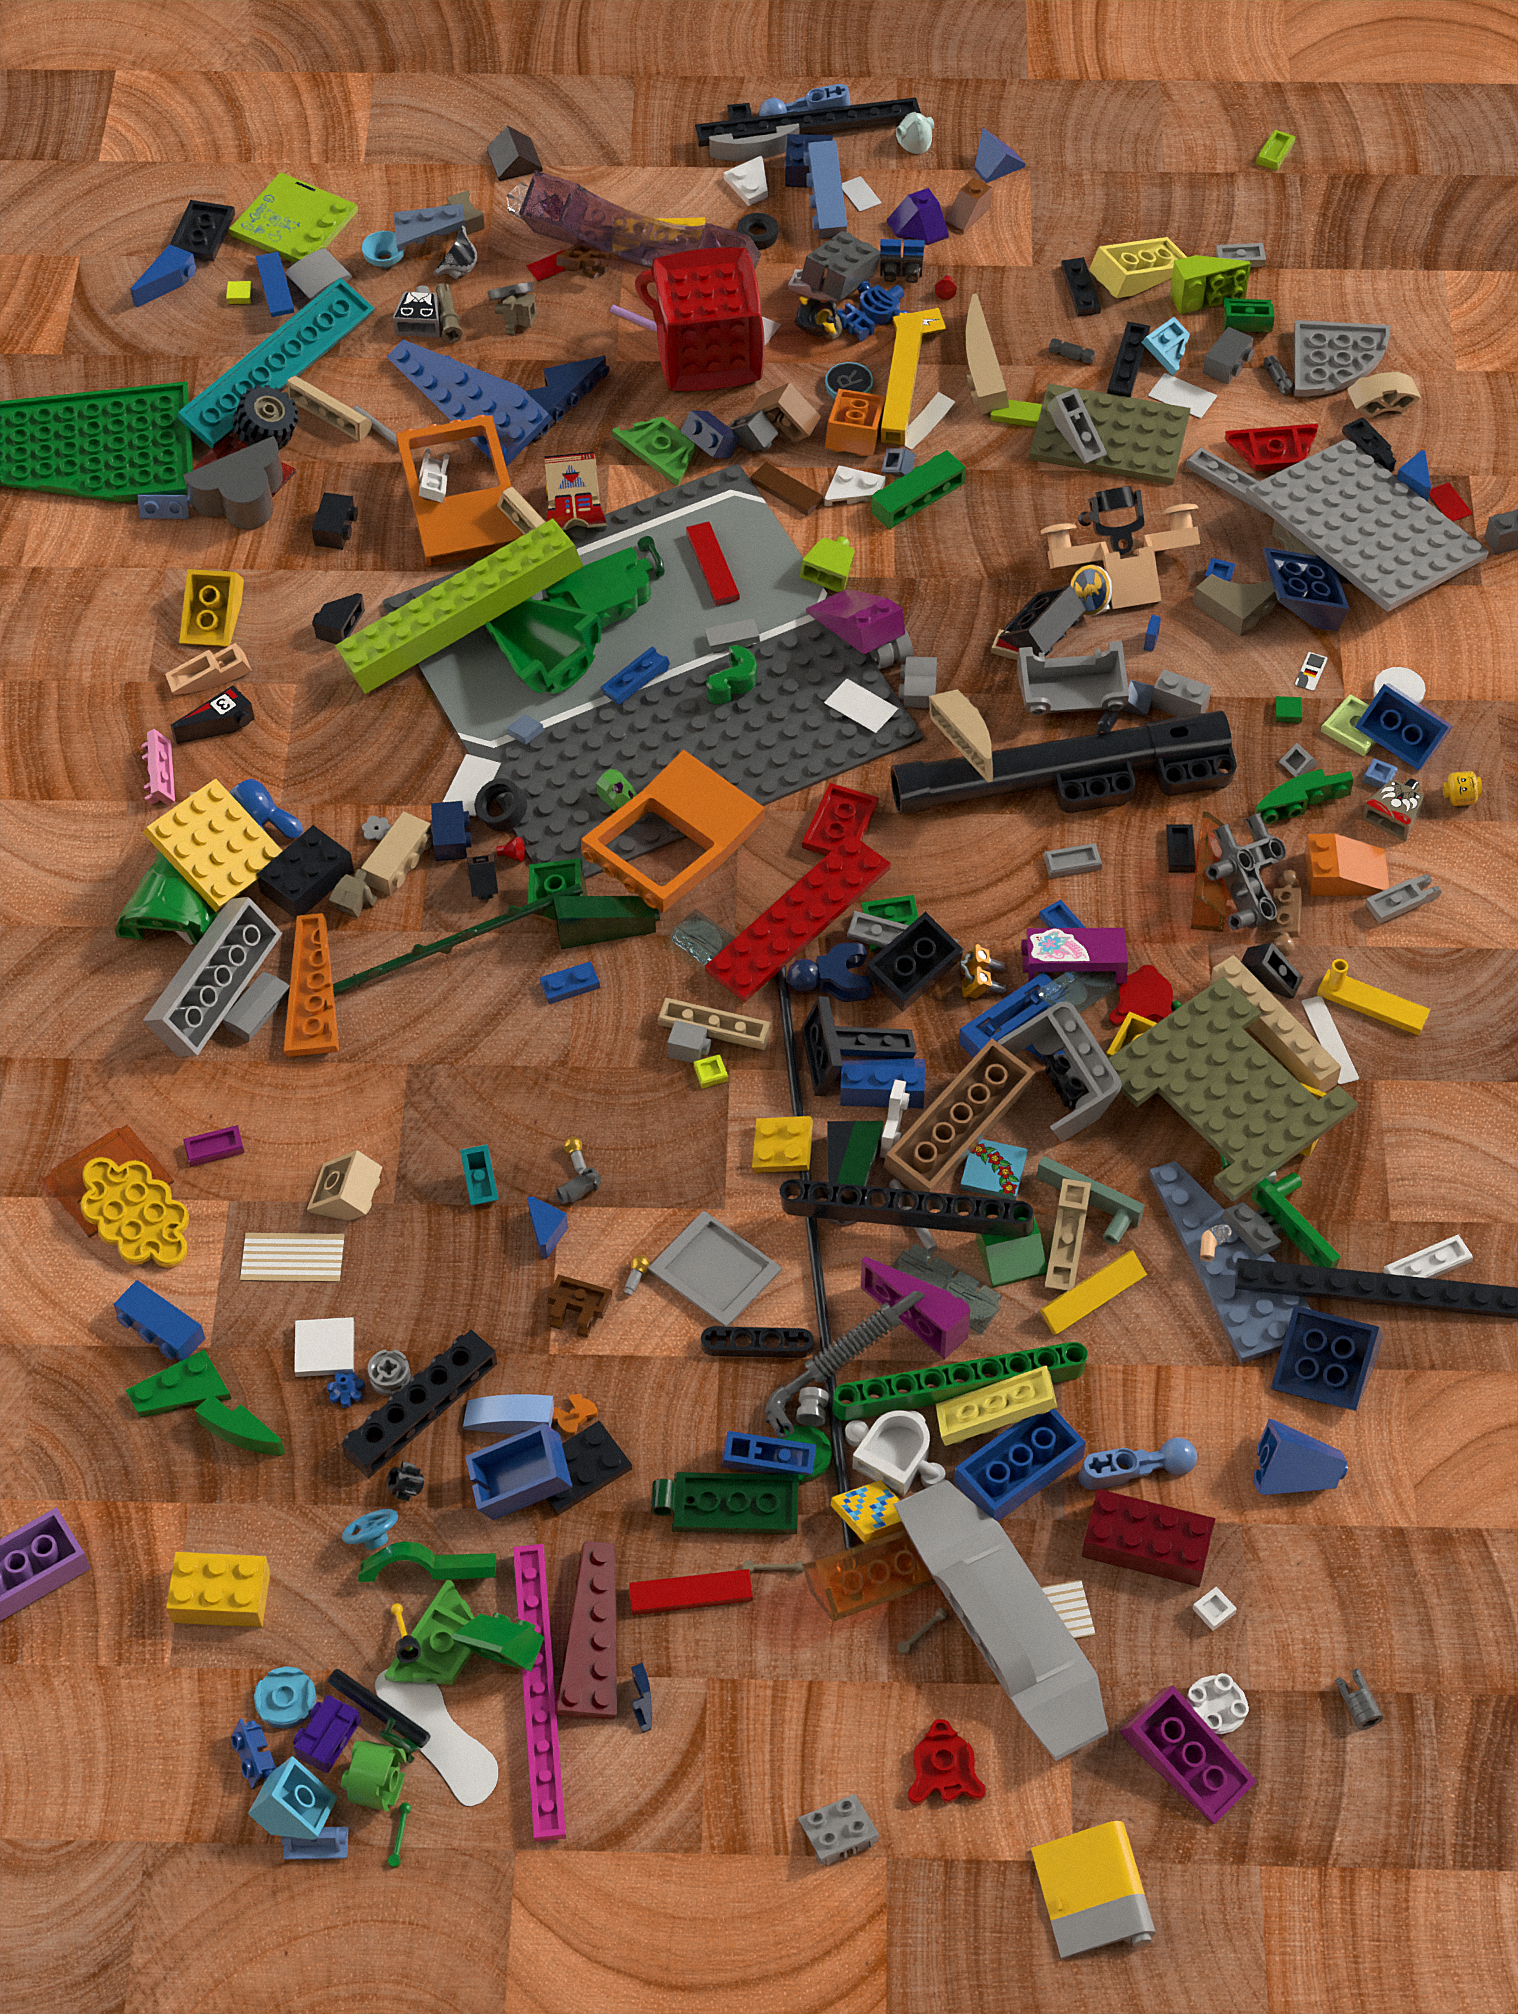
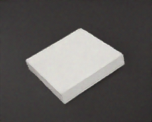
[295,1317,354,1377]

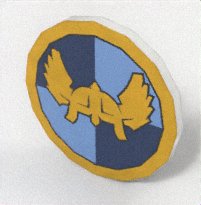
[1071,565,1112,616]

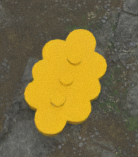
[80,1157,189,1268]

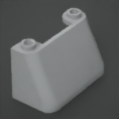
[1017,641,1129,716]

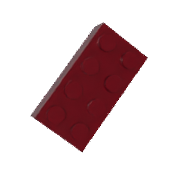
[1082,1488,1216,1587]

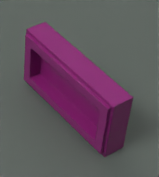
[183,1125,245,1167]

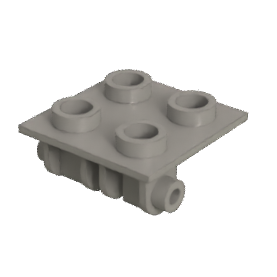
[798,1794,880,1866]

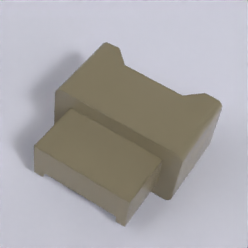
[439,190,485,235]

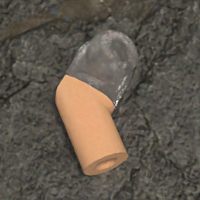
[1200,1224,1232,1262]

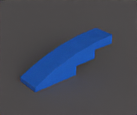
[255,252,295,317]

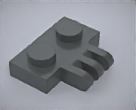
[1221,1202,1283,1257]

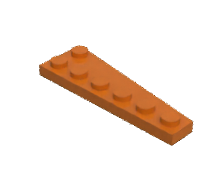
[284,913,339,1057]

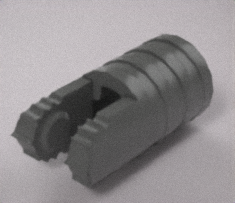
[1334,1668,1383,1730]

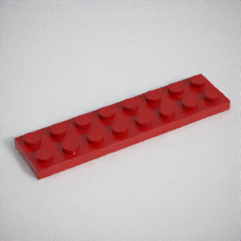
[705,833,891,1003]

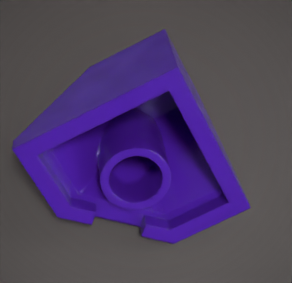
[887,188,949,245]

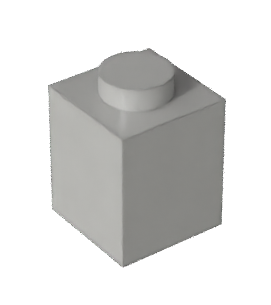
[667,1020,711,1063]

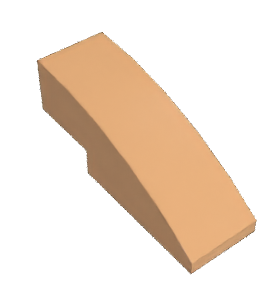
[165,643,252,695]

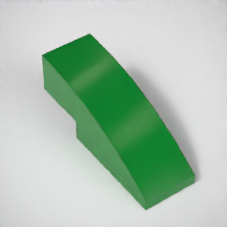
[195,1394,285,1456]

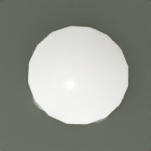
[1187,1673,1249,1734]

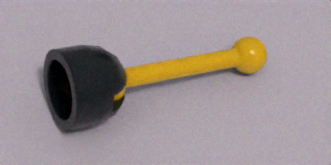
[391,1603,421,1663]

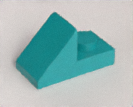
[460,1144,499,1205]

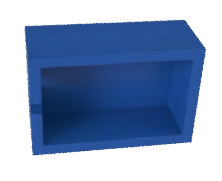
[465,1423,572,1520]

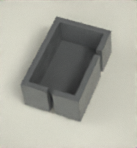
[800,231,881,301]

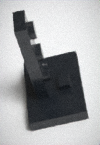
[801,996,917,1096]

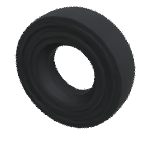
[737,213,778,250]

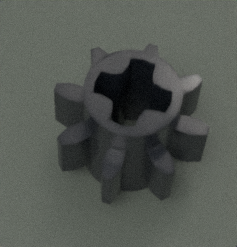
[387,1462,424,1501]

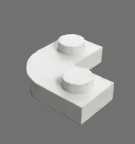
[880,1080,910,1158]

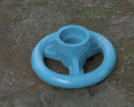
[342,1509,398,1550]

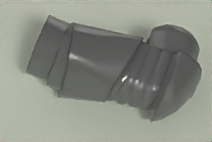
[556,1167,601,1204]

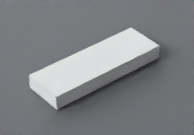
[1383,1235,1473,1279]

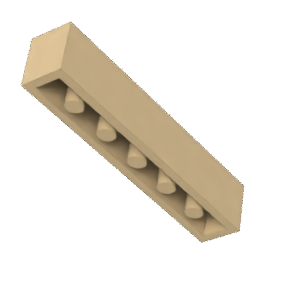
[1210,955,1341,1093]

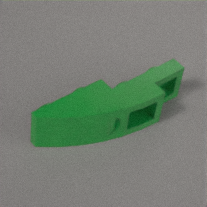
[1255,769,1354,824]

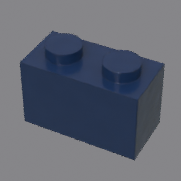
[680,410,741,458]
[431,801,472,861]

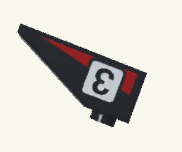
[170,685,255,744]

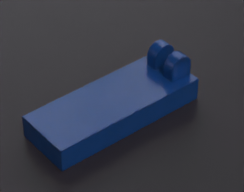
[601,646,670,705]

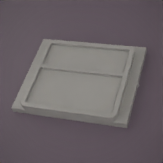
[648,1211,782,1327]

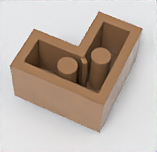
[748,382,821,443]

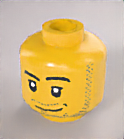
[1442,771,1482,806]

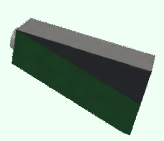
[827,1121,883,1225]

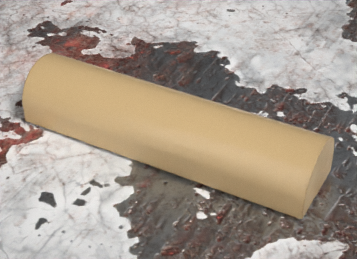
[287,376,372,442]
[497,487,545,535]
[657,998,771,1050]

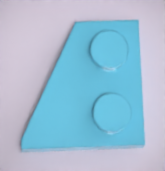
[1142,317,1190,376]

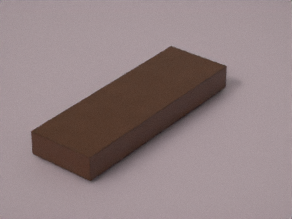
[751,462,823,516]

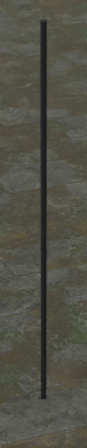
[776,965,863,1602]

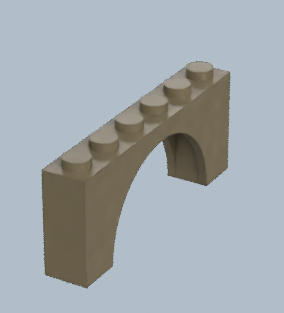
[1193,520,1318,636]

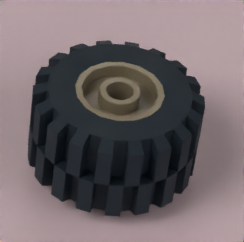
[233,385,299,450]

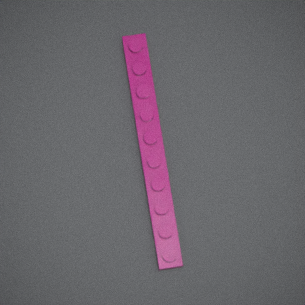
[513,1544,566,1842]

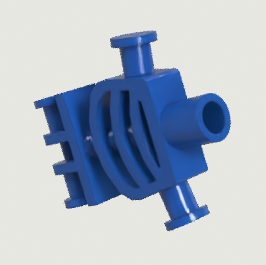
[837,281,909,341]

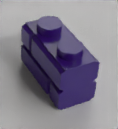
[293,1695,361,1773]

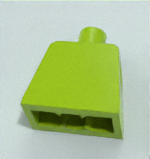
[799,536,855,592]

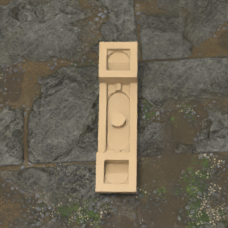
[1045,1178,1091,1292]

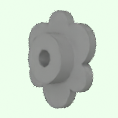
[362,816,392,841]

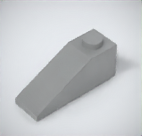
[1047,388,1107,464]

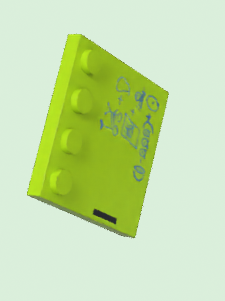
[229,172,358,263]

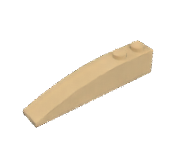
[966,293,1009,414]
[929,689,993,782]

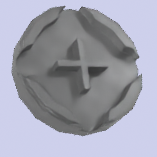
[487,282,534,300]

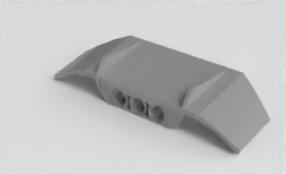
[893,1480,1108,1761]

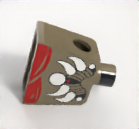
[1362,779,1424,842]

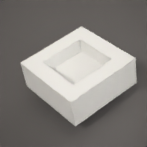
[1193,1587,1237,1631]

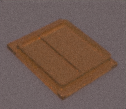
[42,1125,174,1238]

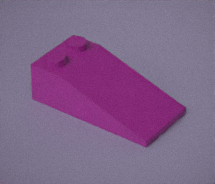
[806,589,905,654]
[861,1256,971,1360]
[1119,1685,1257,1824]

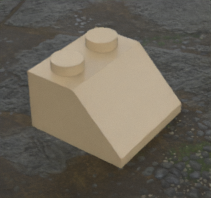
[307,1150,382,1221]

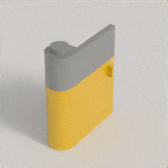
[1031,1821,1156,1959]

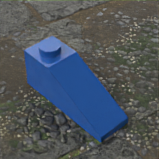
[130,245,196,307]
[720,1431,816,1475]

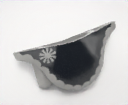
[432,225,477,280]

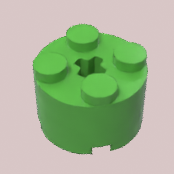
[341,1741,406,1812]

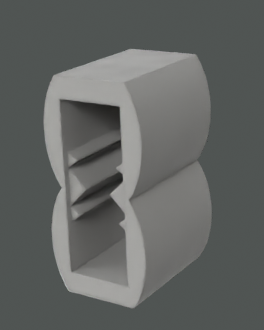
[899,656,937,708]

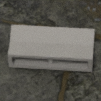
[223,971,290,1042]

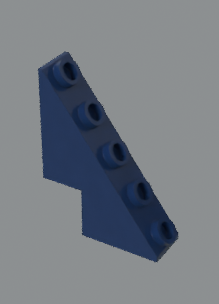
[526,355,610,441]

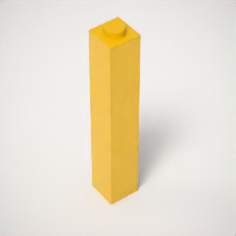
[881,313,924,445]

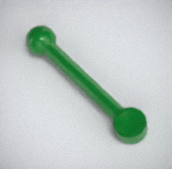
[388,1802,411,1868]

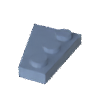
[393,204,466,252]

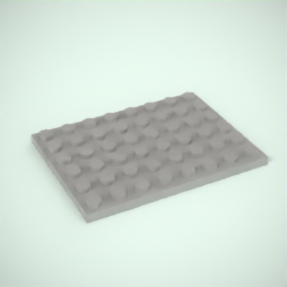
[1245,438,1489,612]

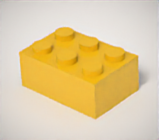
[166,1552,271,1627]

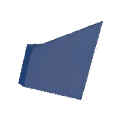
[974,127,1025,183]

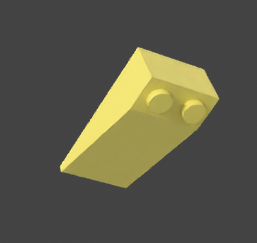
[1089,237,1187,298]

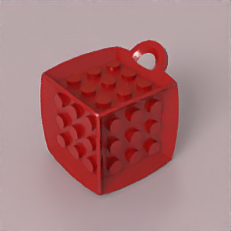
[635,247,765,391]

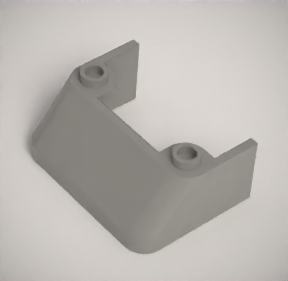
[997,1001,1122,1142]

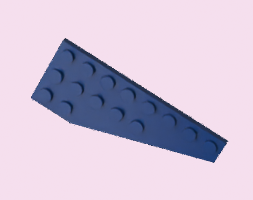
[387,340,553,467]

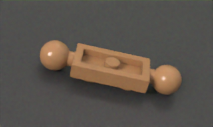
[1271,870,1302,956]

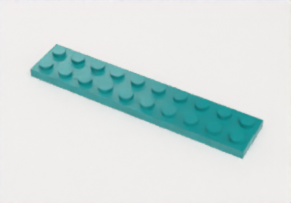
[177,277,375,449]

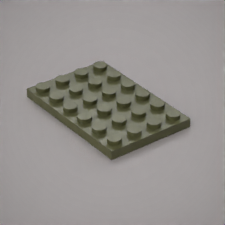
[1029,383,1191,485]

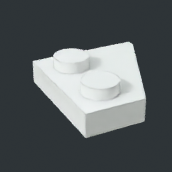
[724,156,768,206]

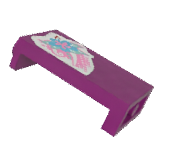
[1021,928,1128,983]

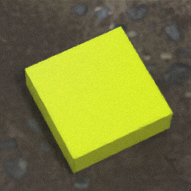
[226,281,252,304]
[694,1054,728,1089]

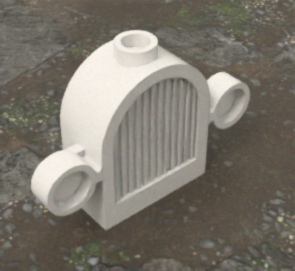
[845,1410,945,1497]

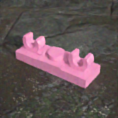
[141,729,175,805]

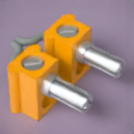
[959,944,1006,999]

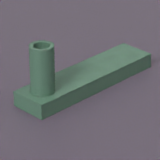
[1037,1156,1145,1246]

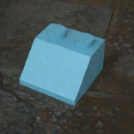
[248,1756,338,1840]

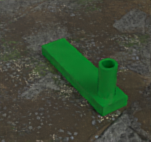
[1251,1172,1341,1268]

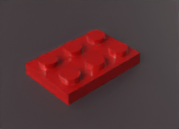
[802,783,879,856]

